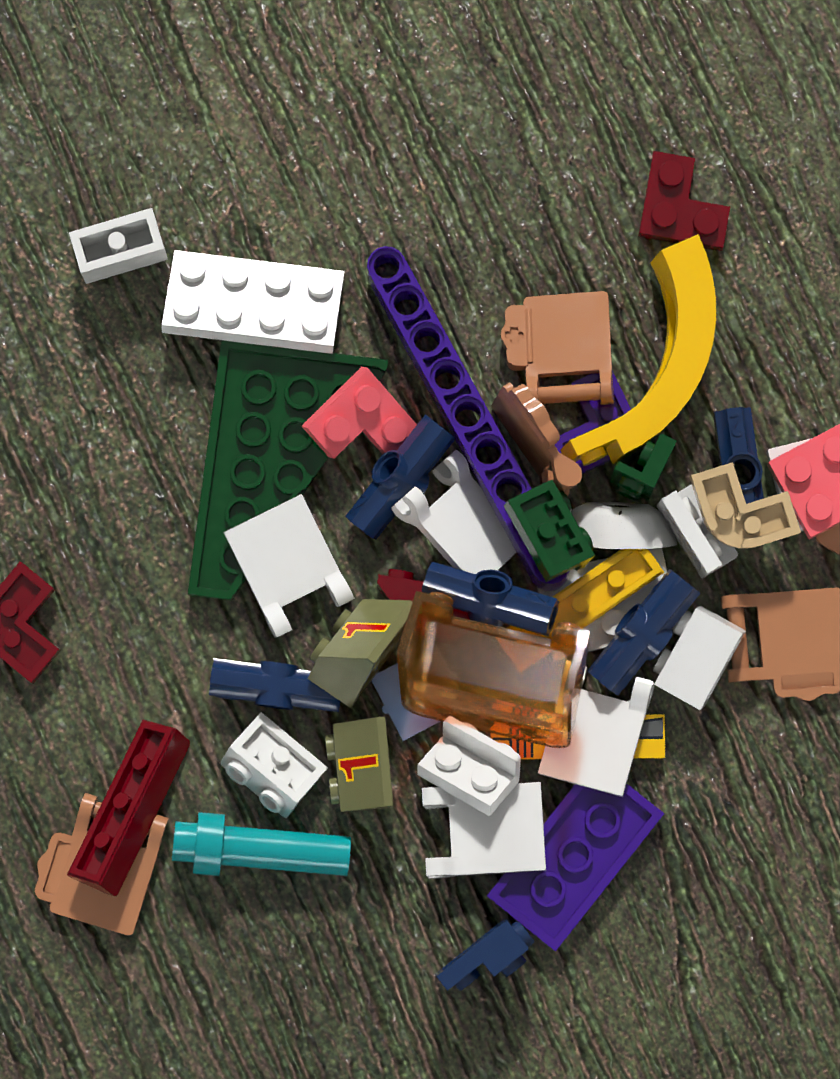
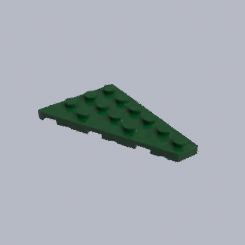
[188,340,388,601]

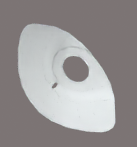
[571,502,677,549]

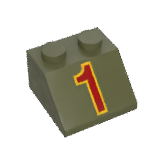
[308,599,418,708]
[325,717,393,813]

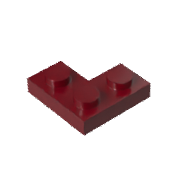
[638,151,730,251]
[0,561,61,684]

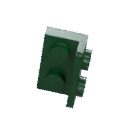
[610,433,677,502]
[504,479,595,582]

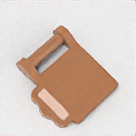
[500,291,614,405]
[491,382,582,497]
[721,587,840,701]
[35,793,169,935]

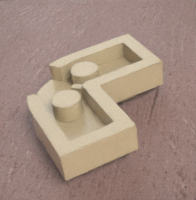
[689,462,801,549]

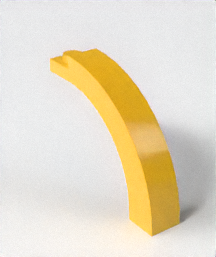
[560,235,716,466]

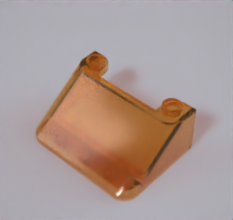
[397,591,590,748]

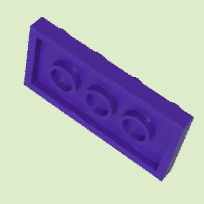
[486,784,664,952]

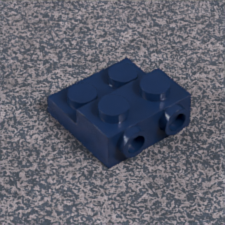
[435,919,535,991]

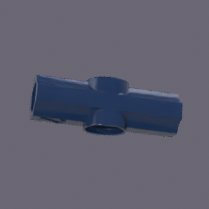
[713,407,764,504]
[345,414,456,540]
[421,562,559,637]
[587,569,700,695]
[209,658,341,713]

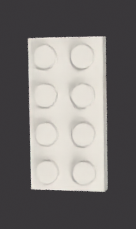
[162,250,344,354]

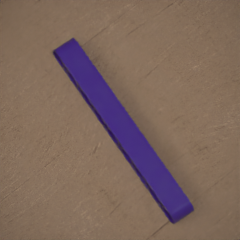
[367,246,570,591]

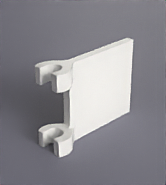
[391,450,519,574]
[223,494,355,638]
[538,659,655,797]
[422,782,546,879]

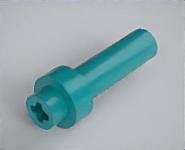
[172,812,351,876]

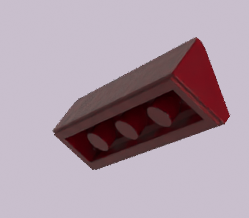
[67,720,190,896]

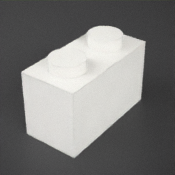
[69,208,168,284]
[653,606,746,710]

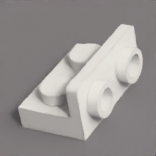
[657,484,738,579]
[220,712,328,818]
[417,716,521,816]

